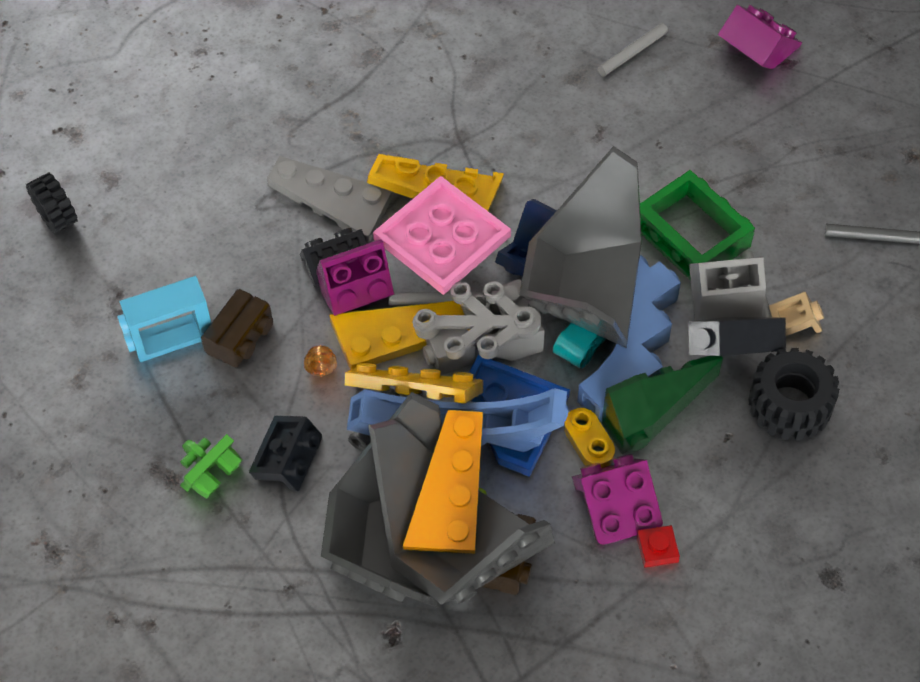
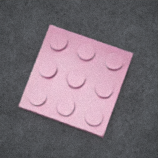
[373,176,511,295]

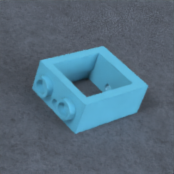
[117,276,211,362]

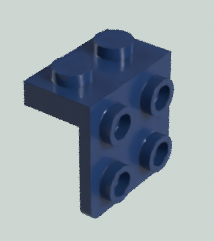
[495,199,557,277]

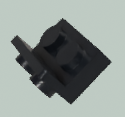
[300,228,367,287]
[249,416,322,491]

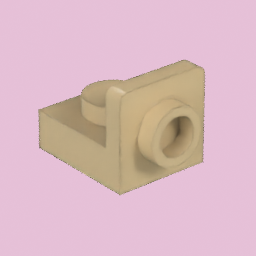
[769,292,824,336]

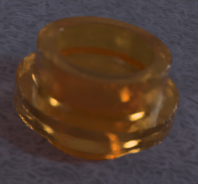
[304,345,337,376]

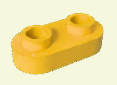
[564,408,615,468]

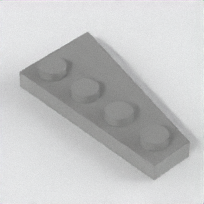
[267,156,393,243]

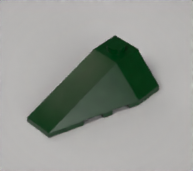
[602,356,723,454]

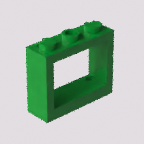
[640,170,755,281]

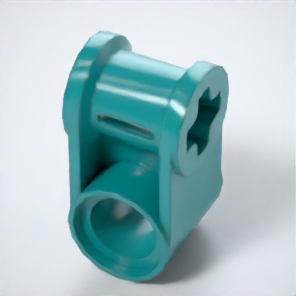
[553,323,606,369]

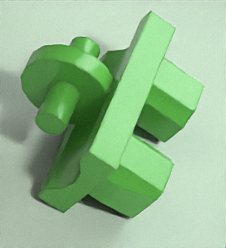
[180,434,242,499]

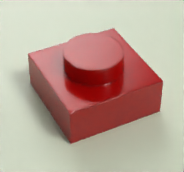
[636,525,680,568]

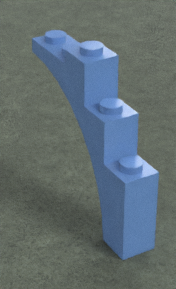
[577,255,681,423]
[347,388,568,452]

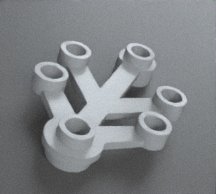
[412,281,542,360]

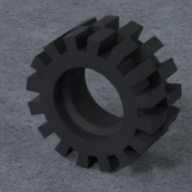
[26,172,78,233]

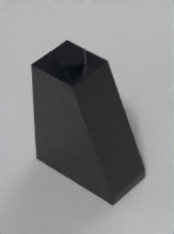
[688,317,786,356]

